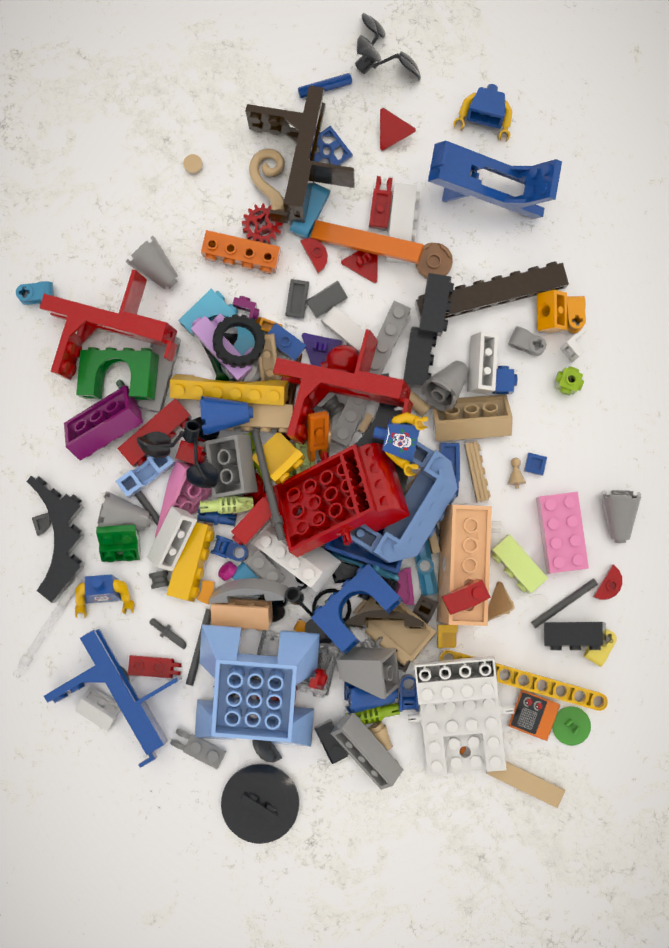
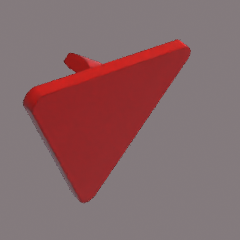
[380,108,416,150]
[341,251,378,283]

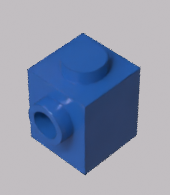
[493,366,518,394]

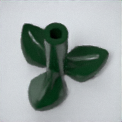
[211,358,236,381]

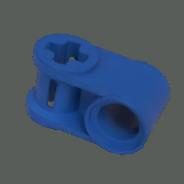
[210,535,249,562]
[399,674,419,712]

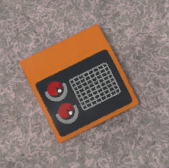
[508,690,561,741]

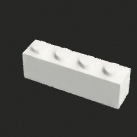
[386,183,420,264]

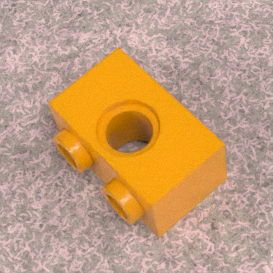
[537,290,568,334]

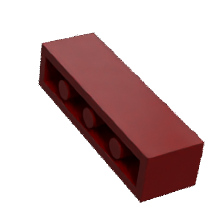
[117,398,192,467]

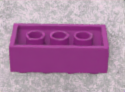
[64,385,143,461]

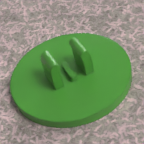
[552,706,591,746]

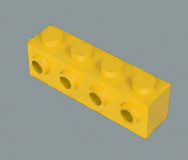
[166,522,215,602]

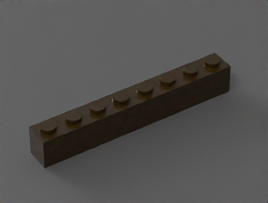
[415,261,569,322]

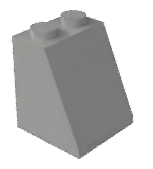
[336,647,400,699]

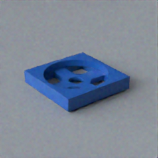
[314,126,353,166]

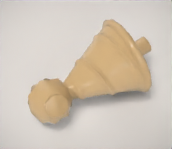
[507,458,526,489]

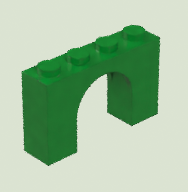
[76,347,159,401]

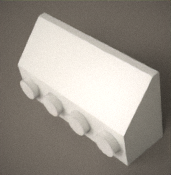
[254,525,341,593]

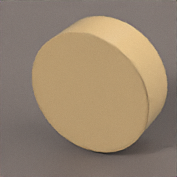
[183,154,203,174]

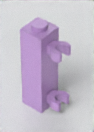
[191,313,253,382]

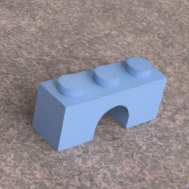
[116,455,175,498]

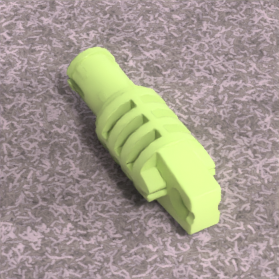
[200,496,254,514]

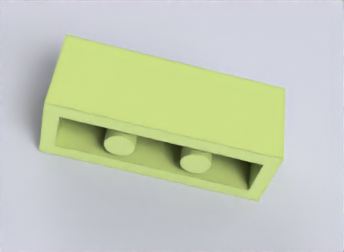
[490,534,548,594]

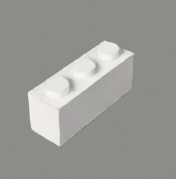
[468,332,498,394]
[147,506,197,571]

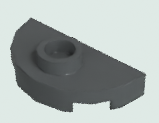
[252,740,282,763]

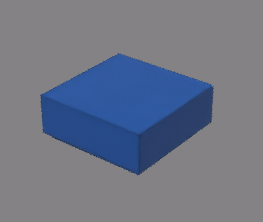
[524,453,547,476]

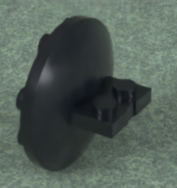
[221,763,299,844]

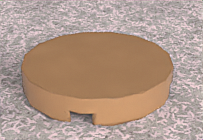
[415,242,453,279]

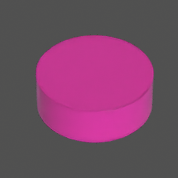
[218,561,237,581]

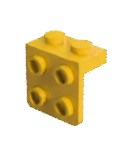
[252,432,305,485]

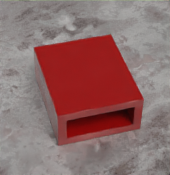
[231,497,272,546]

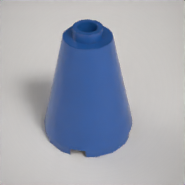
[200,396,253,435]
[344,681,398,714]

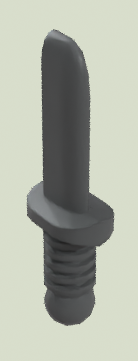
[149,618,186,649]

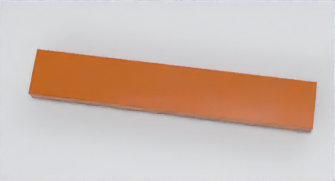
[311,220,424,264]

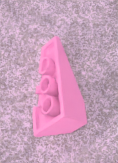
[155,460,212,538]

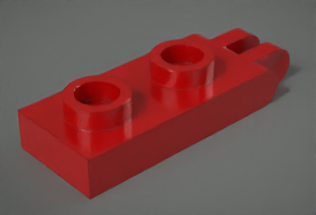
[128,655,182,678]

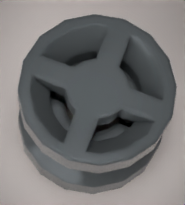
[322,394,345,418]
[149,570,170,589]

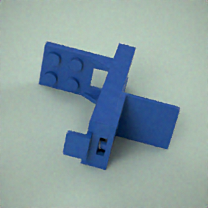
[428,140,562,219]
[44,629,182,768]

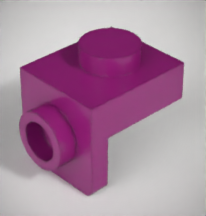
[232,296,260,320]

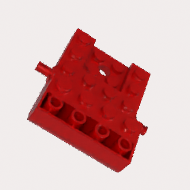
[273,443,410,558]

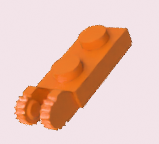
[307,411,329,462]

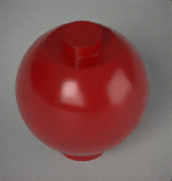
[321,345,359,373]

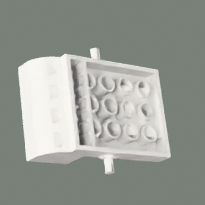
[408,656,515,776]

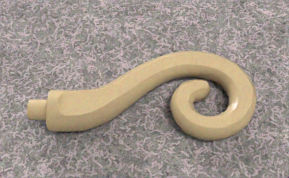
[249,149,285,211]

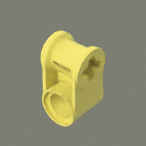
[583,629,617,667]

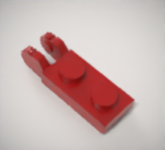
[369,176,393,230]

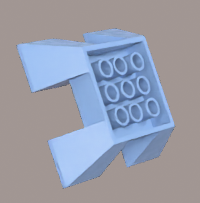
[195,624,320,747]

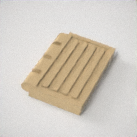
[353,598,437,666]

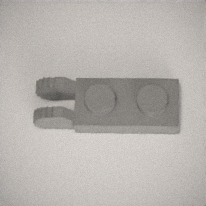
[170,728,227,769]

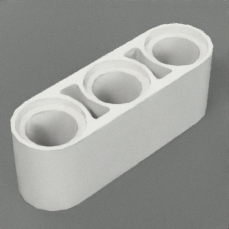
[321,306,365,354]

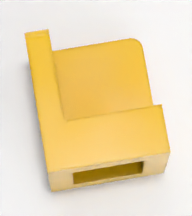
[437,624,458,648]

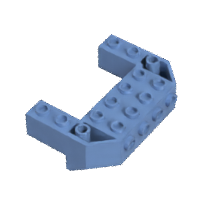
[350,441,458,563]

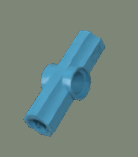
[414,538,438,596]

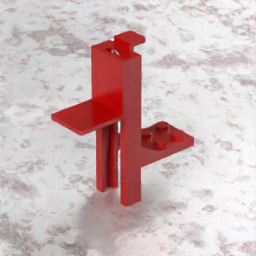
[40,269,178,380]
[273,329,413,445]

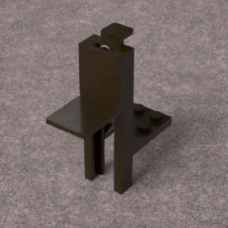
[245,85,355,224]

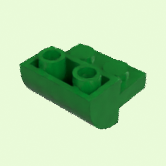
[96,525,140,562]

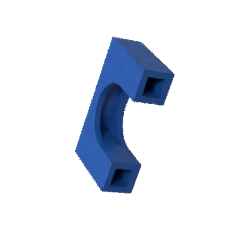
[311,564,403,654]

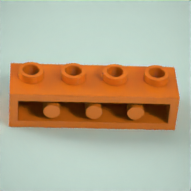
[201,230,281,274]

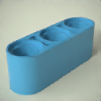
[290,182,331,239]

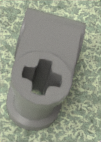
[508,326,547,356]

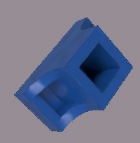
[268,323,307,361]

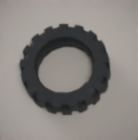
[212,314,265,368]

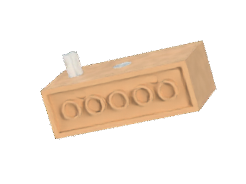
[437,505,502,626]

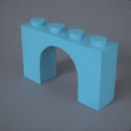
[178,289,255,375]

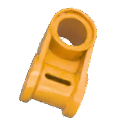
[567,296,586,334]

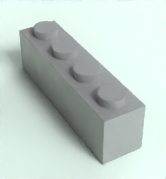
[136,337,181,413]
[331,713,404,790]

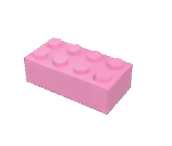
[536,492,589,574]

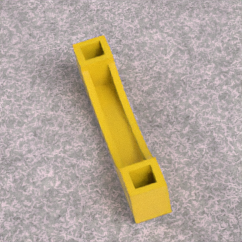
[170,374,288,406]

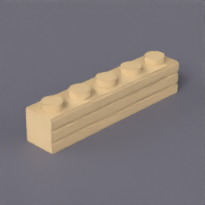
[464,441,491,503]

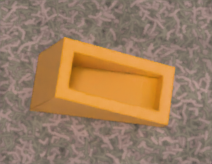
[255,317,282,333]

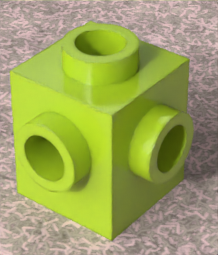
[555,366,584,395]

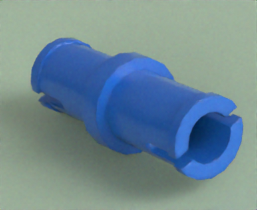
[197,509,237,527]

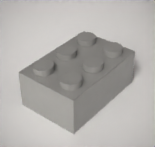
[205,435,258,498]

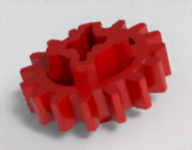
[242,203,283,244]

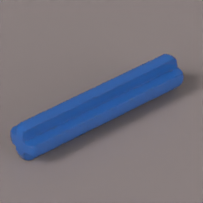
[298,73,352,98]

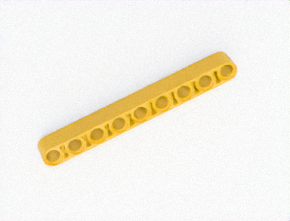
[439,649,608,711]

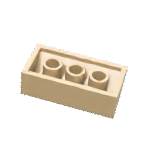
[431,394,513,441]

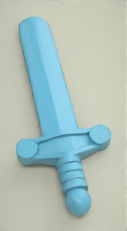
[330,553,399,582]

